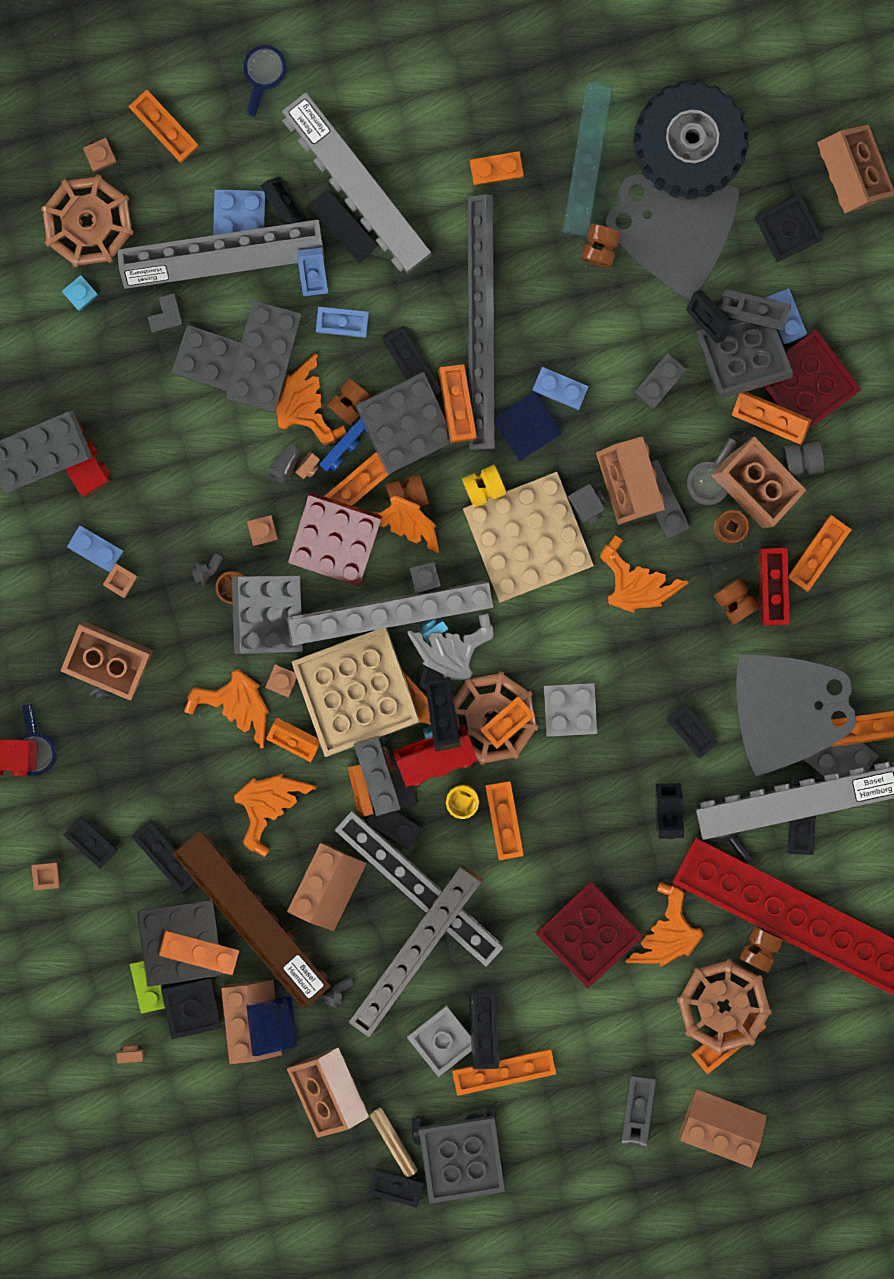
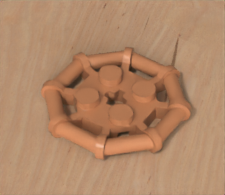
[41,174,134,268]
[454,671,539,765]
[677,959,772,1054]

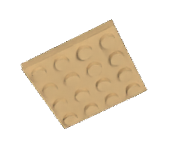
[463,472,594,603]
[291,628,421,757]

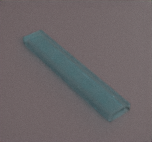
[563,82,612,237]

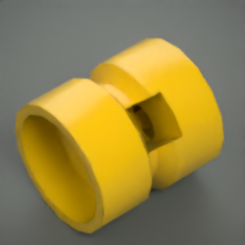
[462,465,507,509]
[446,784,479,819]

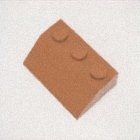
[817,124,894,213]
[596,437,665,525]
[711,437,806,528]
[61,621,154,701]
[287,841,367,931]
[221,979,282,1064]
[287,1048,369,1138]
[678,1088,767,1168]

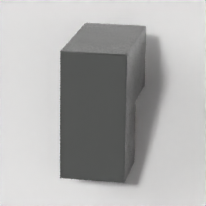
[148,294,184,334]

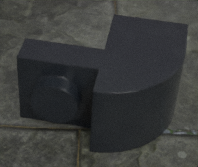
[655,783,684,839]

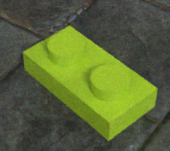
[130,961,165,1014]

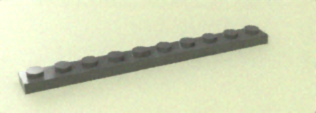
[468,194,495,450]

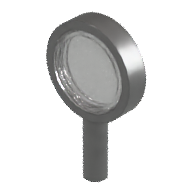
[686,438,737,505]

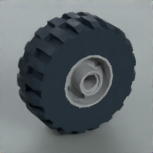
[633,81,749,199]

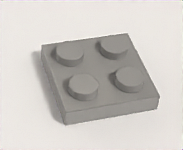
[544,683,597,737]
[407,1005,472,1077]

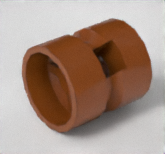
[580,224,621,268]
[326,378,371,427]
[385,474,429,507]
[713,510,749,544]
[216,571,246,604]
[713,577,760,625]
[739,926,784,972]

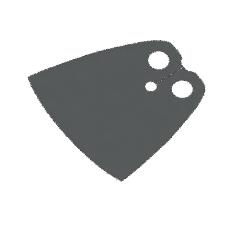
[606,174,739,300]
[737,654,856,776]

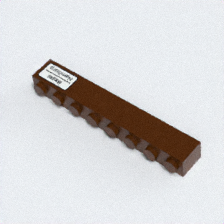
[172,831,331,1009]

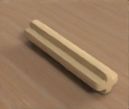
[370,1108,417,1177]

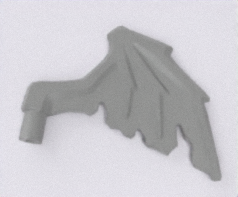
[408,612,494,680]

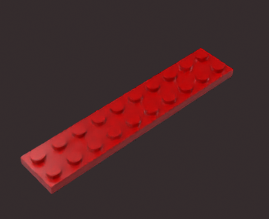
[672,838,894,996]

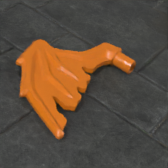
[276,353,347,445]
[369,495,439,553]
[600,535,689,613]
[184,669,269,748]
[234,774,316,858]
[625,882,703,967]

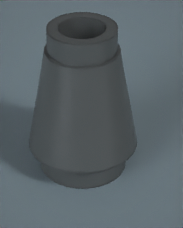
[268,445,301,484]

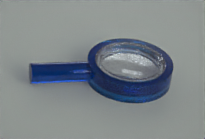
[243,45,287,117]
[19,704,57,775]

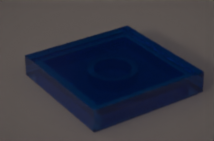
[494,391,562,462]
[246,997,297,1056]

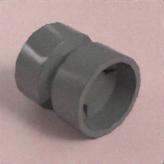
[783,440,824,477]

